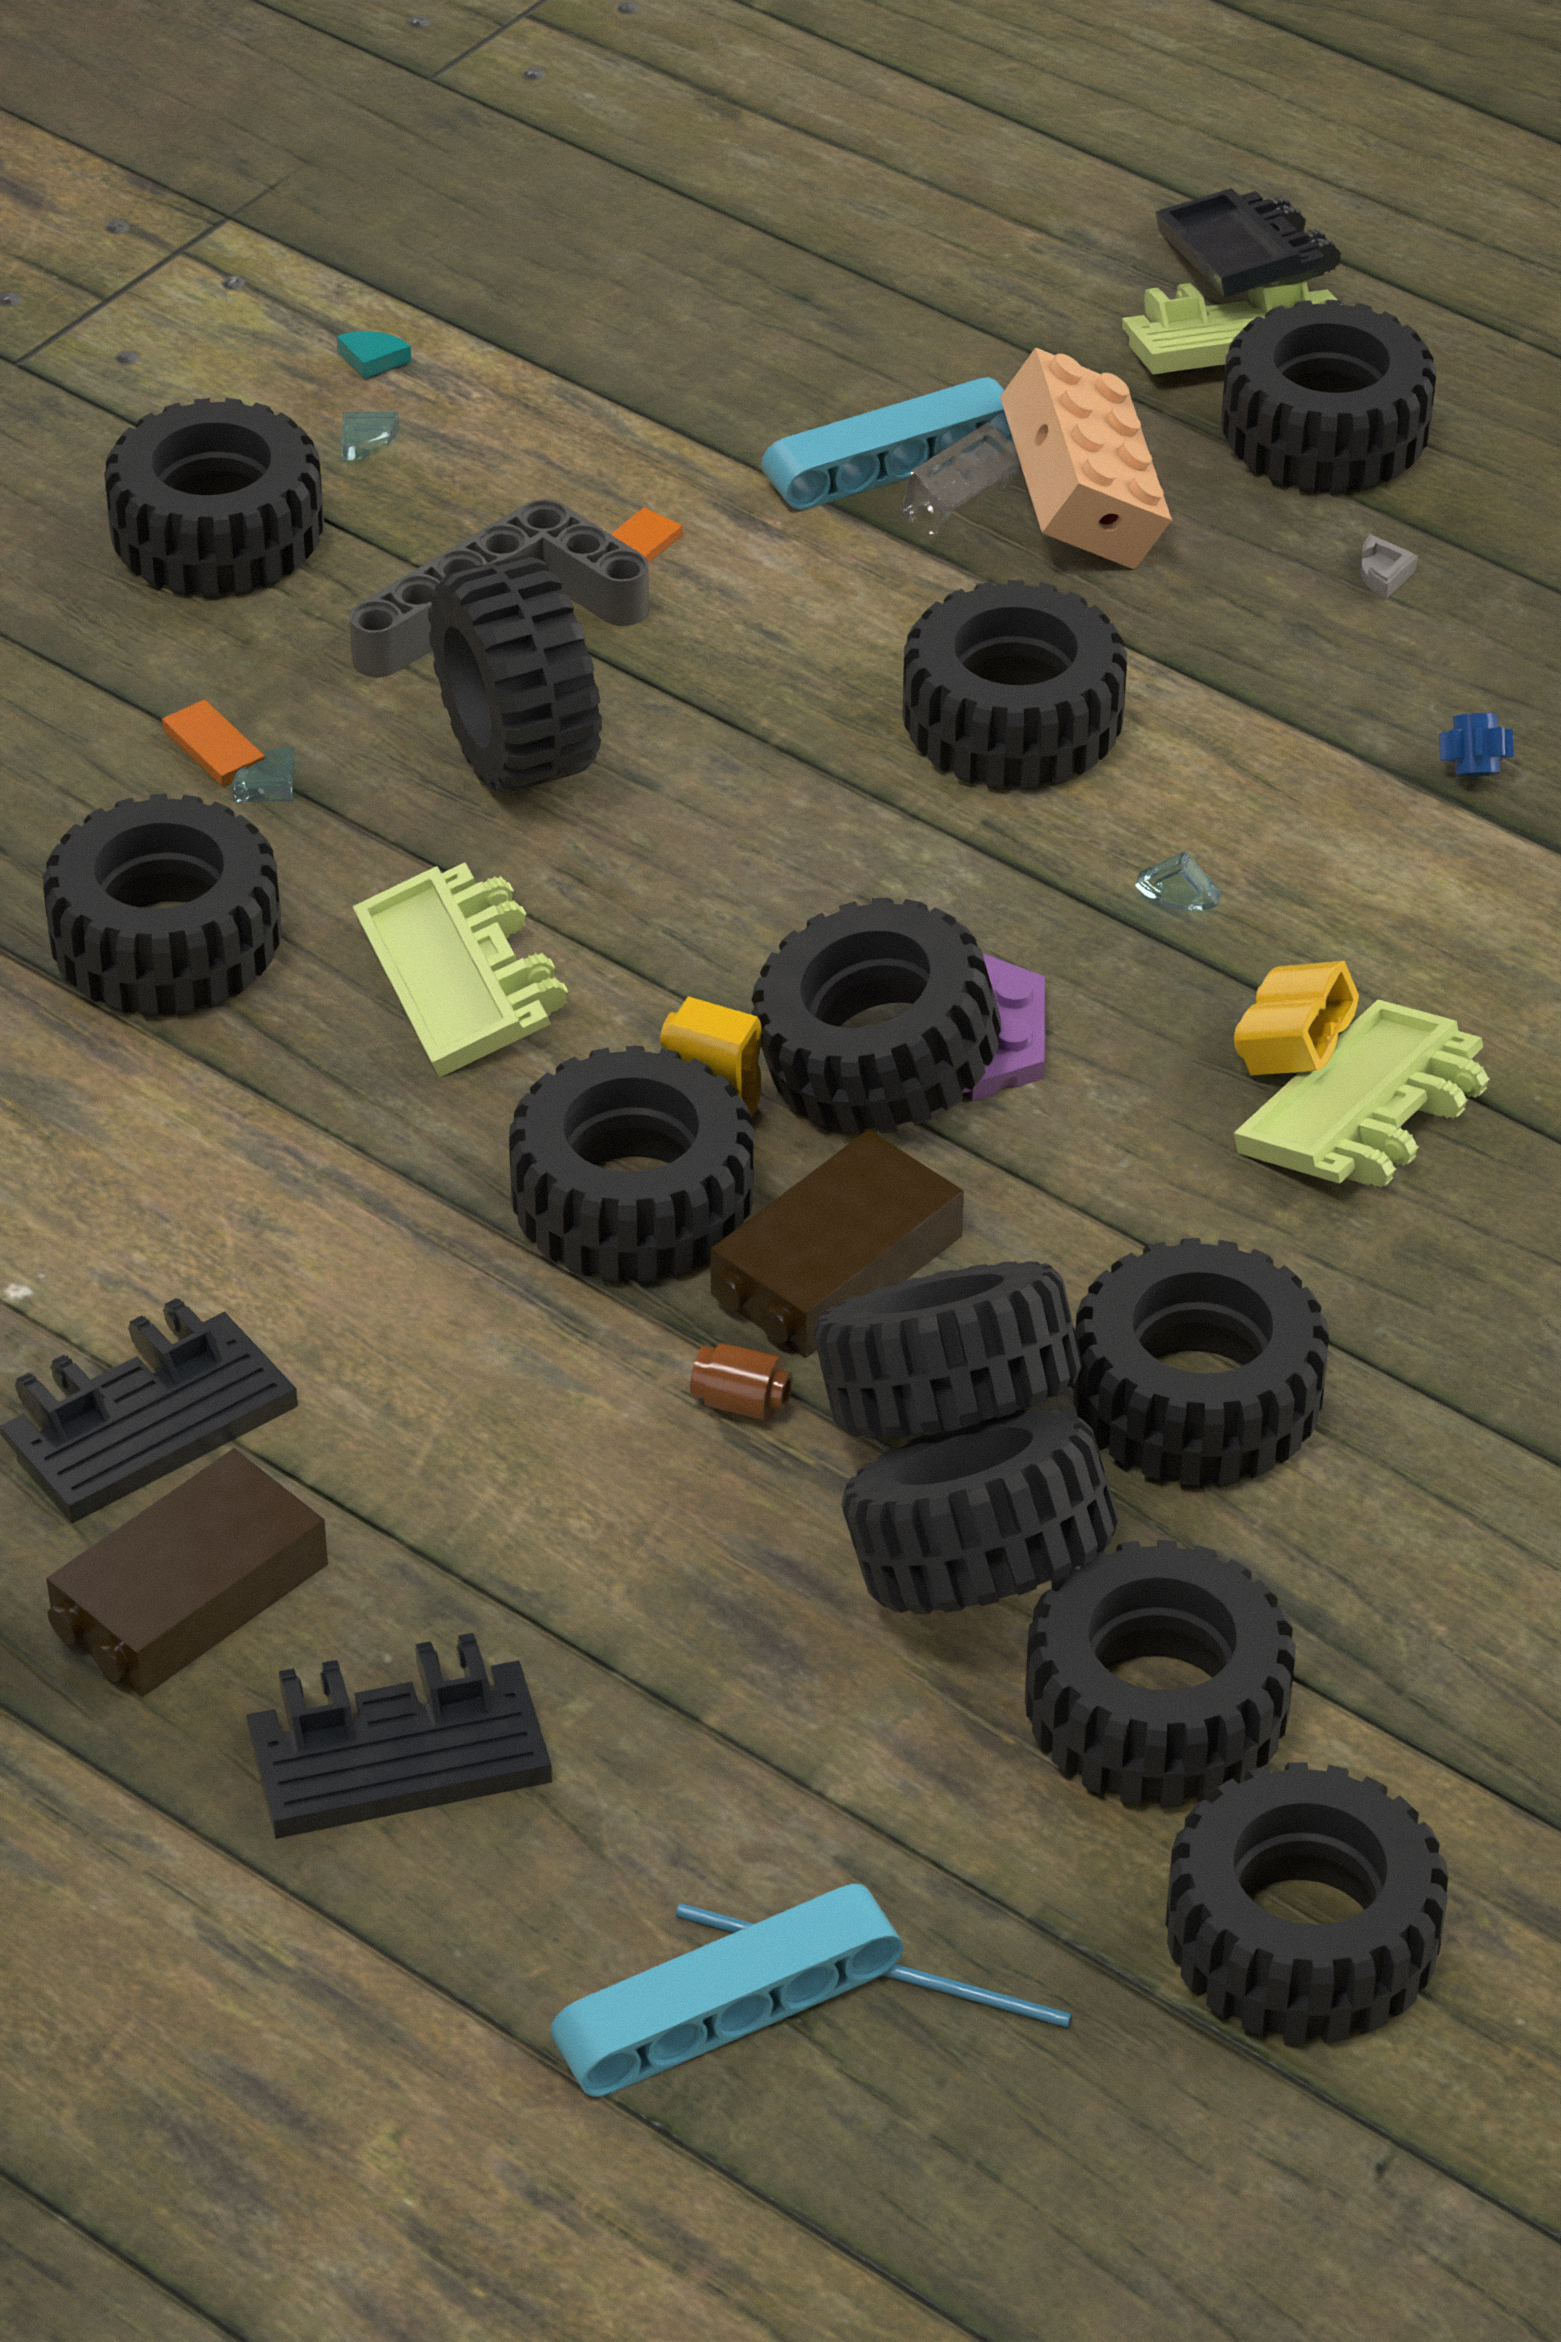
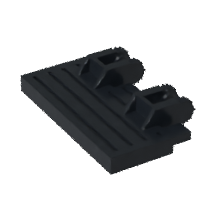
[1155,188,1342,298]
[0,1298,298,1524]
[246,1633,552,1839]

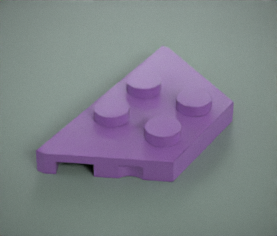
[931,954,1045,1114]

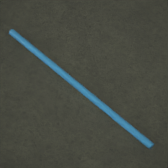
[676,1903,1072,2028]

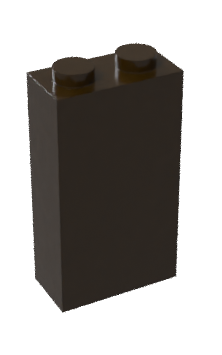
[710,1129,964,1358]
[46,1448,328,1698]

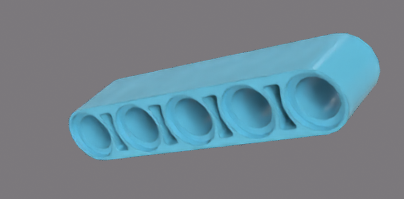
[761,377,1014,510]
[550,1884,904,2097]

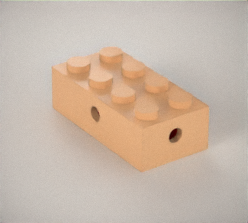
[1000,347,1172,570]

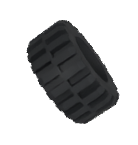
[1221,299,1436,494]
[104,398,324,598]
[428,554,602,793]
[902,580,1127,790]
[43,794,282,1017]
[751,898,1001,1134]
[509,1046,754,1283]
[1071,1238,1329,1487]
[813,1261,1082,1438]
[841,1408,1118,1614]
[1025,1540,1296,1807]
[1165,1762,1449,2044]

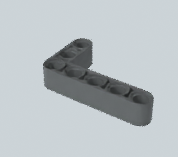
[349,499,649,677]

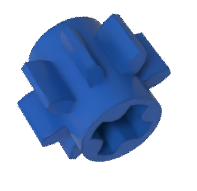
[1439,713,1514,777]

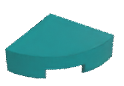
[337,331,411,379]

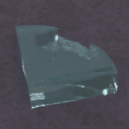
[341,411,399,461]
[232,747,295,802]
[1135,851,1222,911]

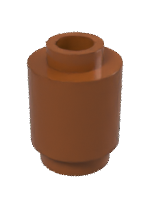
[690,1343,793,1421]

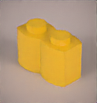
[1234,961,1359,1075]
[660,996,761,1118]

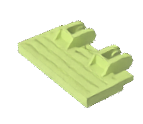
[1122,279,1337,374]
[352,862,568,1078]
[1234,1000,1490,1188]

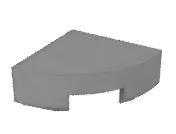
[1360,534,1418,599]

